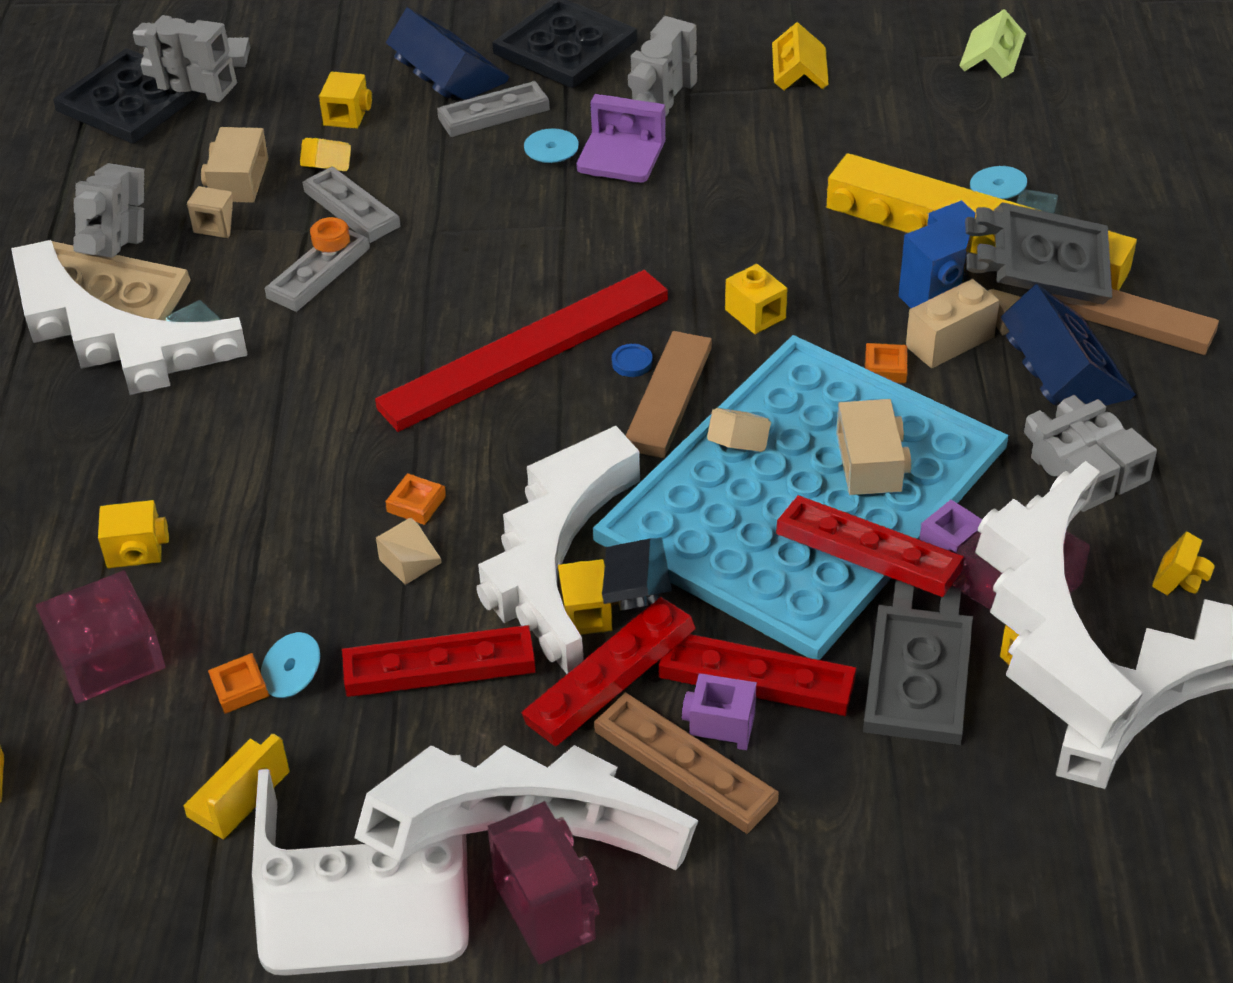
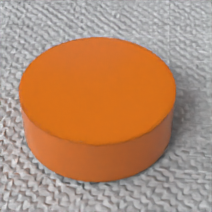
[310,217,350,252]

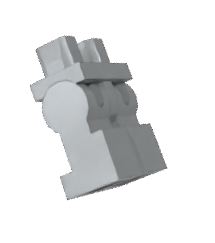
[133,15,237,102]
[628,16,697,117]
[73,163,144,258]
[1024,395,1157,512]

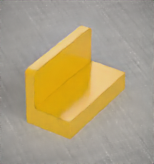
[772,22,829,91]
[183,734,290,840]

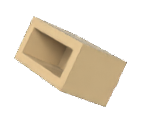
[201,127,268,203]
[906,279,1000,368]
[836,399,911,495]

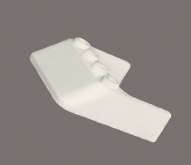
[252,755,469,976]

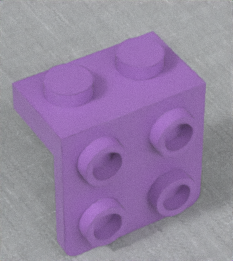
[577,94,666,183]

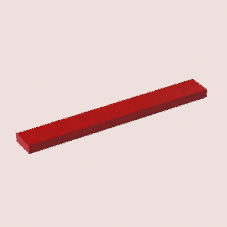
[375,270,668,432]

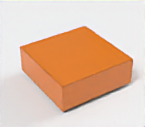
[865,343,907,383]
[385,473,446,525]
[208,653,269,714]

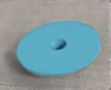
[524,129,579,163]
[970,166,1027,199]
[261,632,320,698]

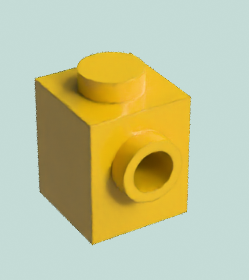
[319,72,372,129]
[725,264,787,334]
[98,500,169,568]
[558,559,618,635]

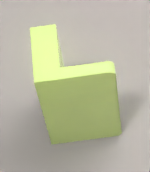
[960,9,1026,78]

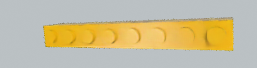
[826,153,1137,291]

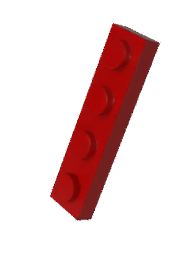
[776,495,964,597]
[521,597,696,747]
[342,625,536,697]
[659,634,856,716]

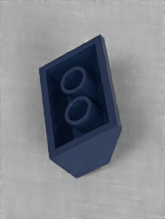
[385,7,510,100]
[1000,284,1136,406]

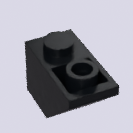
[602,537,672,611]

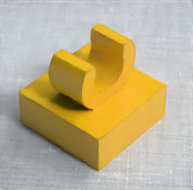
[1152,531,1215,596]

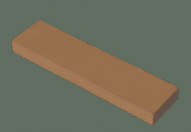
[1052,289,1219,355]
[626,331,712,459]
[594,692,779,834]

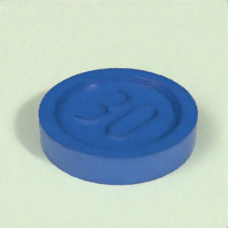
[612,344,652,377]

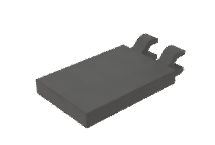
[965,202,1112,304]
[863,580,973,745]

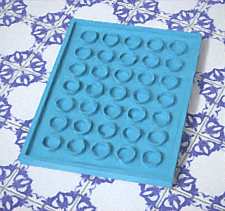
[593,335,1008,660]

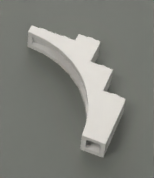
[11,240,248,395]
[477,426,640,674]
[975,461,1143,749]
[1056,599,1233,789]
[354,745,698,870]

